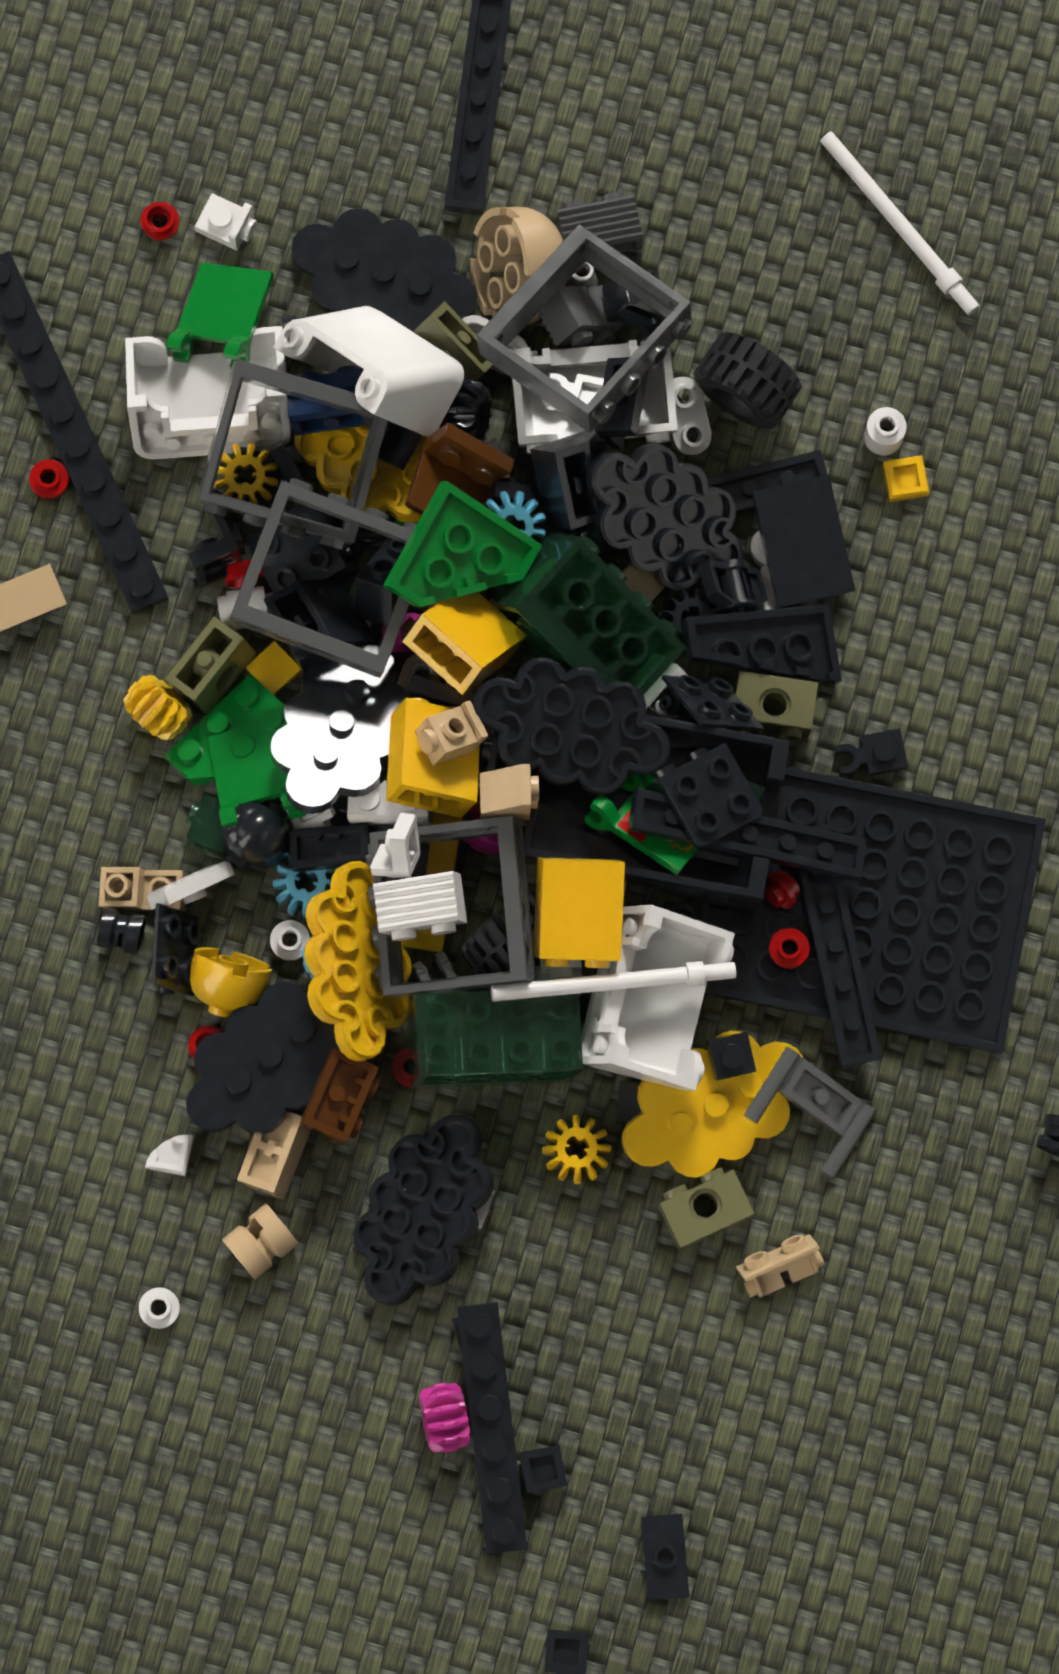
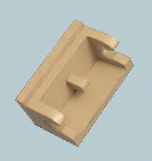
[0,564,67,632]
[237,1111,311,1200]

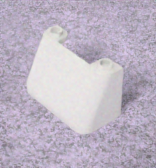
[273,306,464,437]
[125,326,291,459]
[510,340,678,454]
[578,905,735,1091]

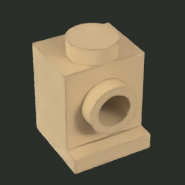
[415,700,488,766]

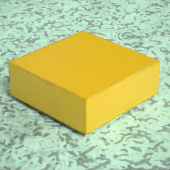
[883,455,929,502]
[245,641,302,696]

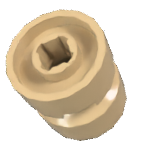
[222,1203,299,1280]

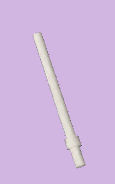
[820,131,980,316]
[491,961,736,1002]

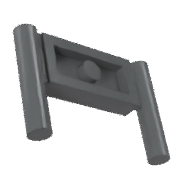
[743,1047,876,1179]

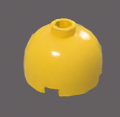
[190,947,272,1017]

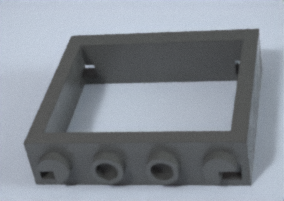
[477,224,692,433]
[196,359,388,550]
[229,478,416,678]
[365,816,536,998]

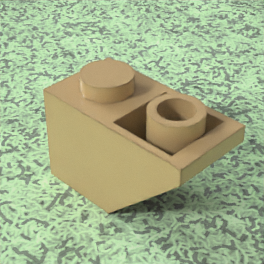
[480,764,539,821]

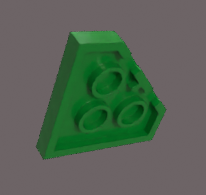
[383,481,542,607]
[164,674,285,785]

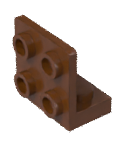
[405,423,514,515]
[299,1047,379,1144]

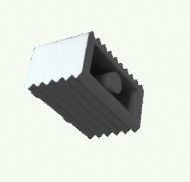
[557,192,643,254]
[539,285,624,348]

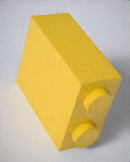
[402,592,527,695]
[386,697,480,818]
[533,857,625,968]

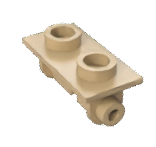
[736,1234,825,1298]

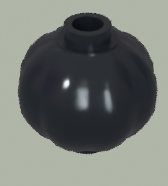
[219,800,292,872]

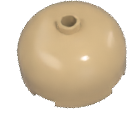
[470,206,567,324]

